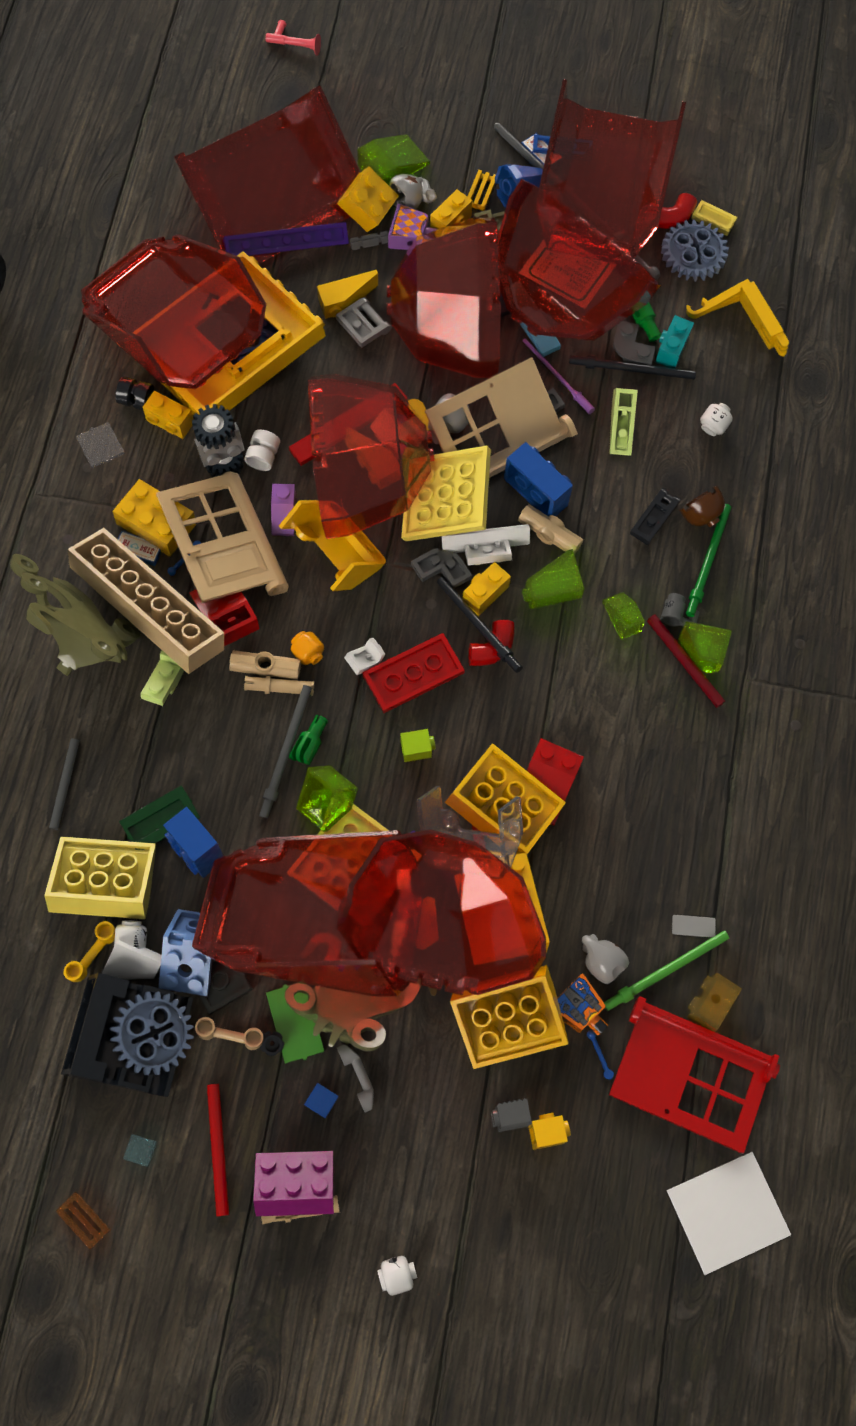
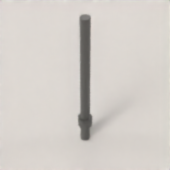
[259,685,312,819]

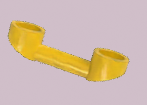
[64,921,115,982]

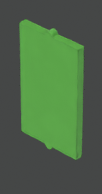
[266,981,325,1064]

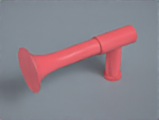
[266,20,321,56]

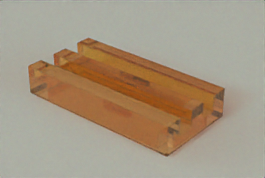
[56,1192,110,1250]

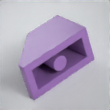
[271,484,296,536]

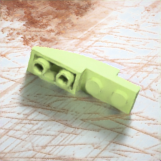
[141,651,184,706]

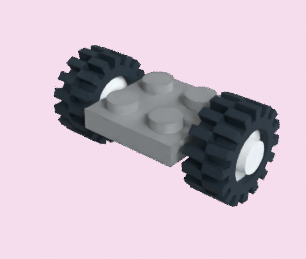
[192,404,245,477]

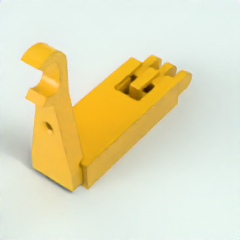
[686,279,789,356]

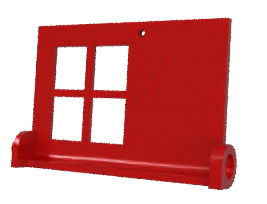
[609,996,780,1154]

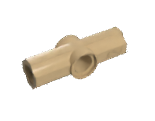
[518,504,584,556]
[229,650,301,680]

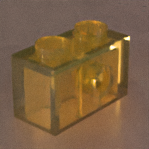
[687,972,742,1032]

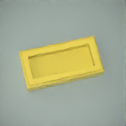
[691,200,738,236]

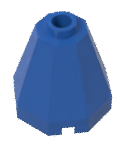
[495,164,547,209]

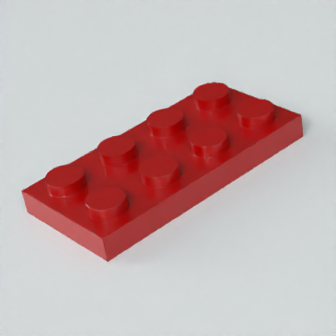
[362,633,465,713]

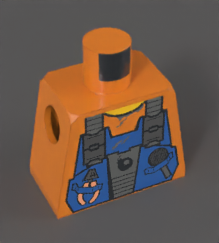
[557,973,609,1036]

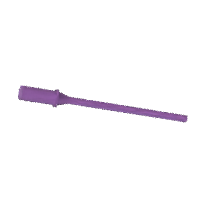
[523,338,595,414]

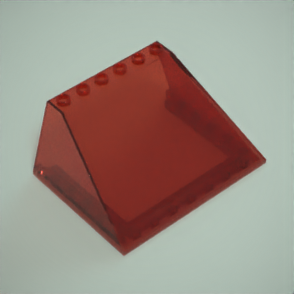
[174,85,360,264]

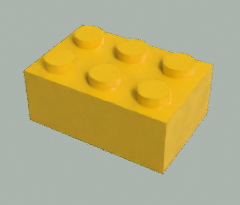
[112,479,196,557]

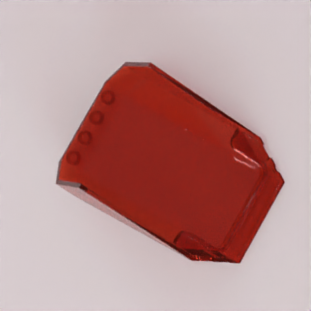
[536,79,686,266]
[81,234,267,389]
[192,830,423,997]

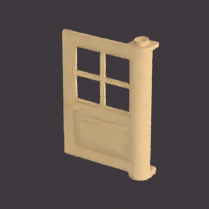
[425,357,578,478]
[156,471,289,603]

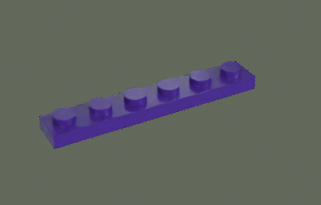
[223,222,349,259]

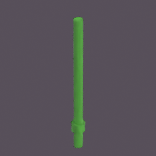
[604,931,729,1011]

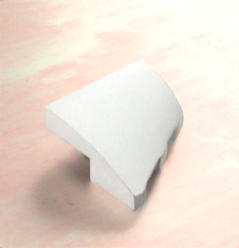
[102,940,161,980]

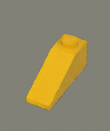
[317,270,378,319]

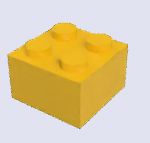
[337,166,399,232]

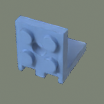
[159,909,225,996]

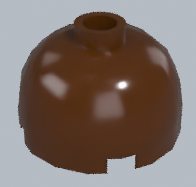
[679,486,725,527]

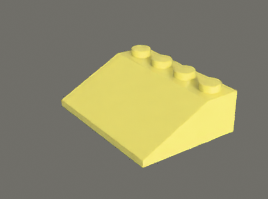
[44,837,156,919]

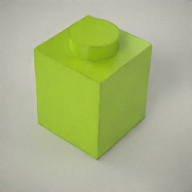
[400,729,436,762]

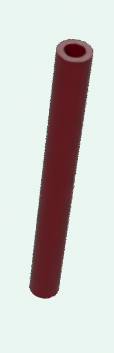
[647,614,726,708]

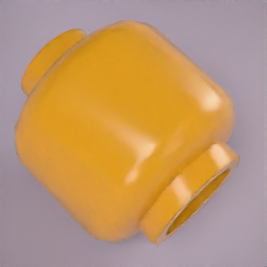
[291,631,324,665]

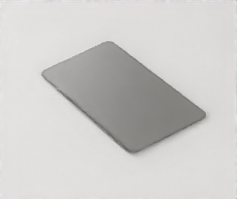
[672,915,716,937]

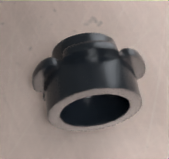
[260,1031,284,1056]

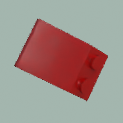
[527,738,584,826]

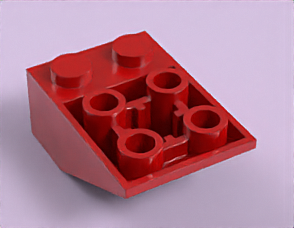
[189,589,260,646]

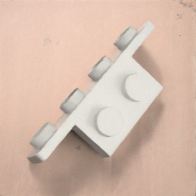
[442,524,530,565]

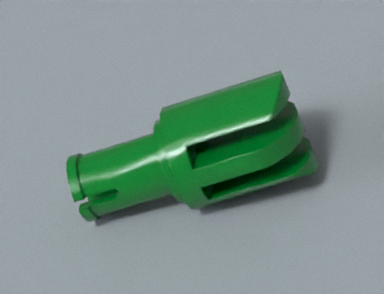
[628,294,662,342]
[289,715,328,766]

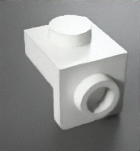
[344,638,385,675]

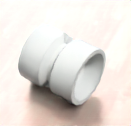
[244,430,280,471]

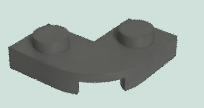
[613,320,655,365]
[411,548,472,588]

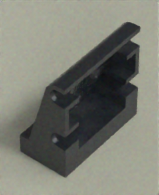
[61,973,194,1097]

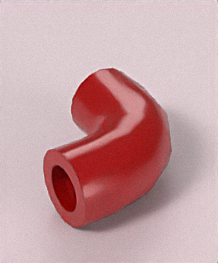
[646,193,697,229]
[468,620,514,666]

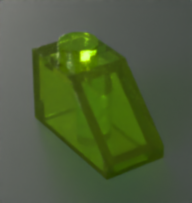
[602,592,645,639]

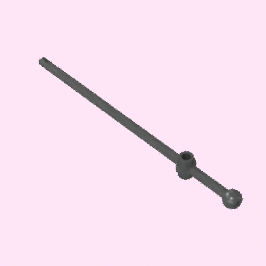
[494,123,660,283]

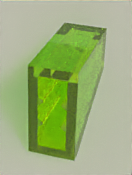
[522,549,584,609]

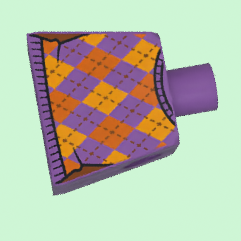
[388,204,438,251]

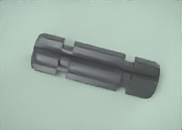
[350,231,389,250]

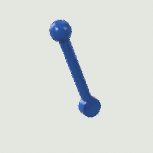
[167,541,201,576]
[587,1029,614,1080]

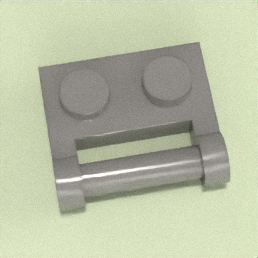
[336,297,392,348]

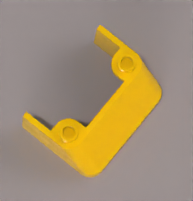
[279,500,386,591]

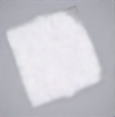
[76,422,125,468]

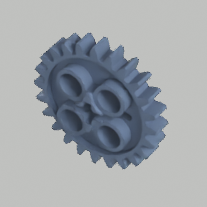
[661,219,729,282]
[110,992,194,1075]

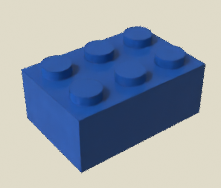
[504,442,573,517]
[163,807,225,878]

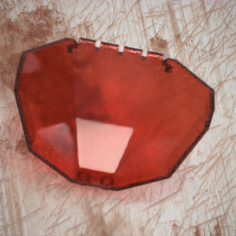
[490,179,661,341]
[387,218,501,378]
[308,374,435,539]
[336,829,546,996]

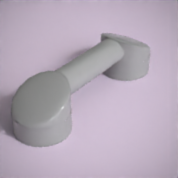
[337,1044,374,1113]

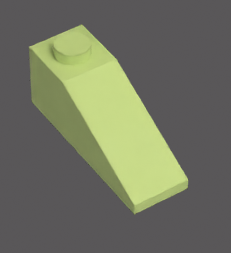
[609,388,638,456]

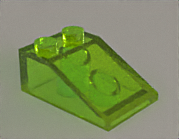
[357,134,430,186]

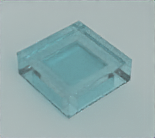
[123,1134,157,1167]

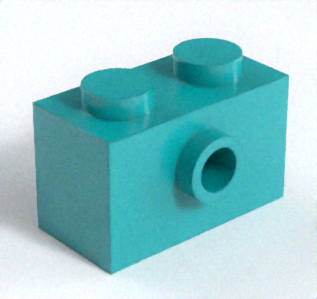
[655,315,694,368]

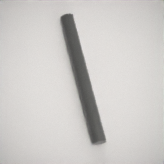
[49,738,80,830]

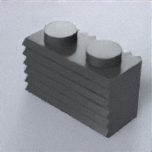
[490,1098,532,1132]

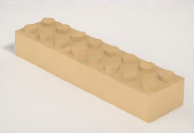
[68,528,224,674]

